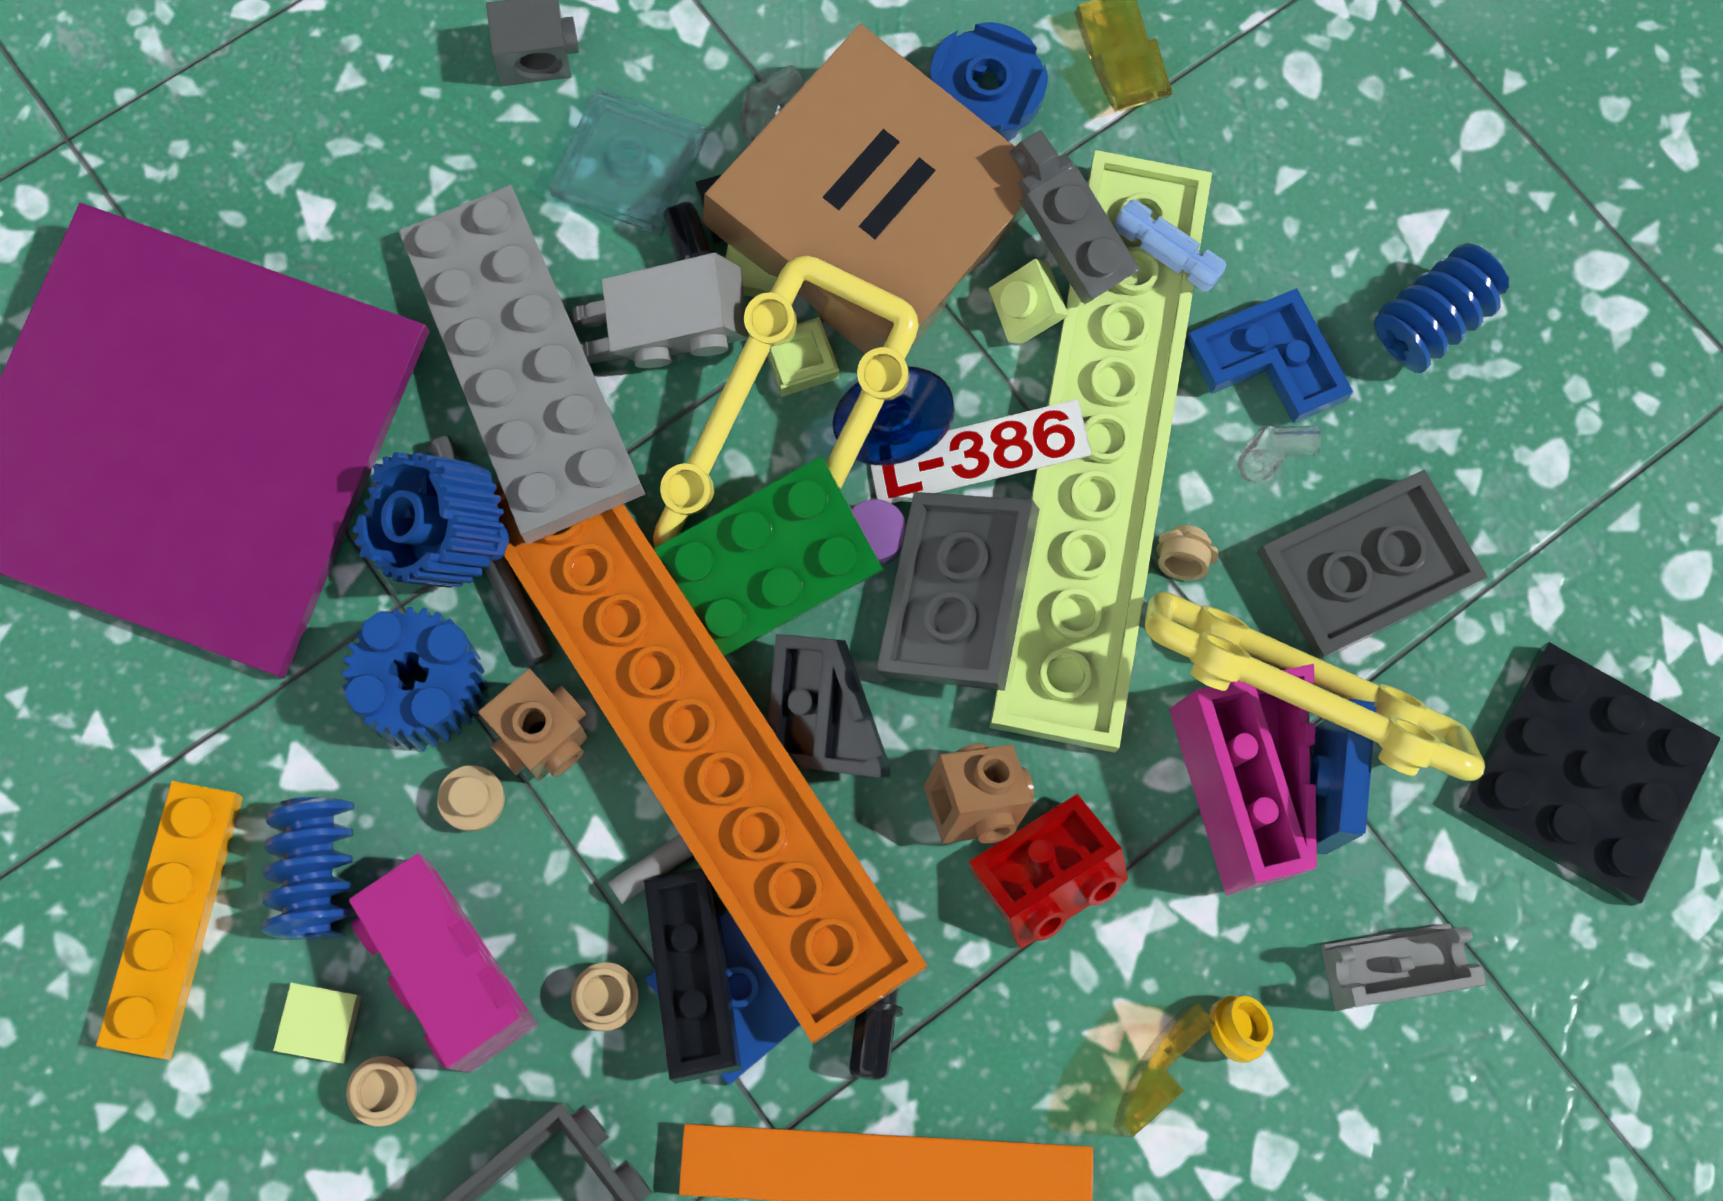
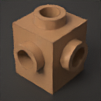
[478,668,588,782]
[923,743,1034,844]

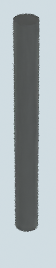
[428,436,552,666]

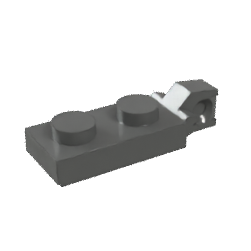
[1009,130,1140,304]

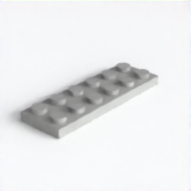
[398,185,645,544]

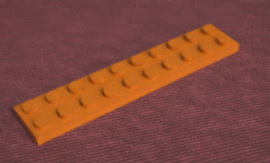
[494,482,927,1045]

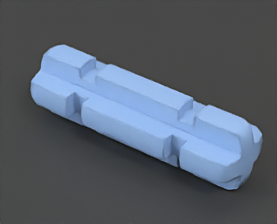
[1114,200,1227,292]

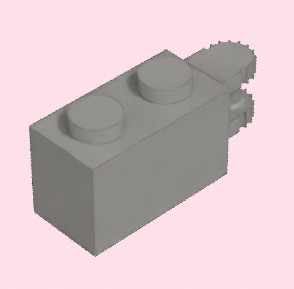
[572,253,749,368]

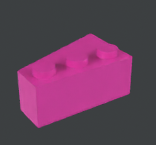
[1169,664,1317,896]
[349,852,538,1073]

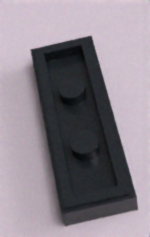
[644,868,742,1084]

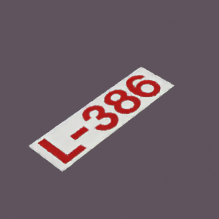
[868,399,1092,504]

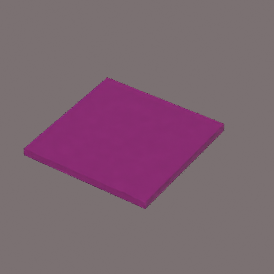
[0,202,429,679]

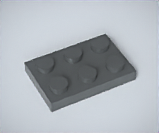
[1257,469,1488,660]
[876,492,1040,691]

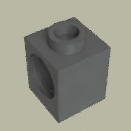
[486,0,579,87]

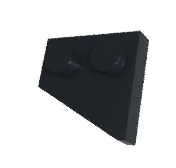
[768,634,891,778]

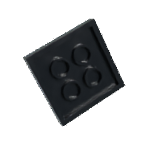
[1459,642,1721,906]

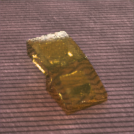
[1074,0,1173,112]
[1113,1003,1216,1137]

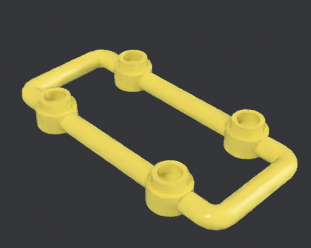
[653,256,919,548]
[1145,592,1485,781]

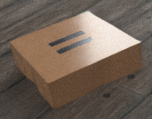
[702,23,1026,354]

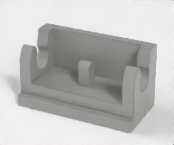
[1321,923,1487,1011]

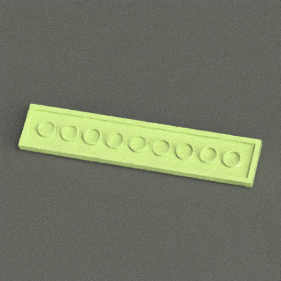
[989,150,1212,753]

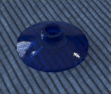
[832,366,955,465]

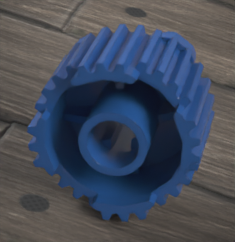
[353,452,509,588]
[342,607,488,752]

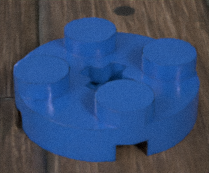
[929,22,1048,141]

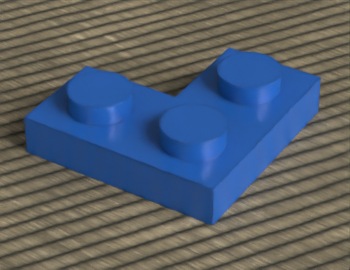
[1185,288,1353,424]

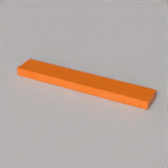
[679,1124,1093,1201]

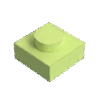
[988,259,1069,344]

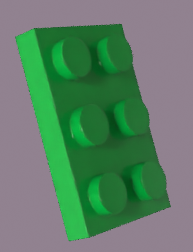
[653,456,884,657]

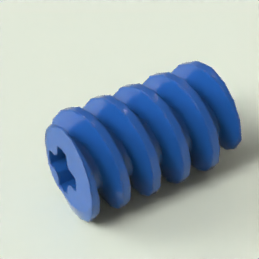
[1374,243,1509,373]
[261,797,354,940]

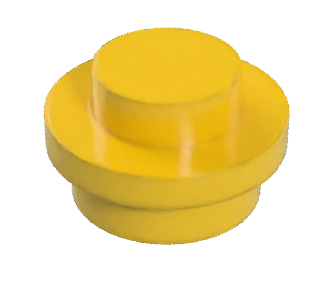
[1209,995,1273,1063]

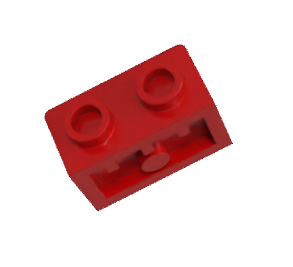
[968,794,1128,948]

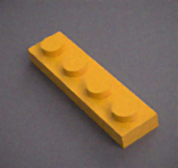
[96,781,243,1060]

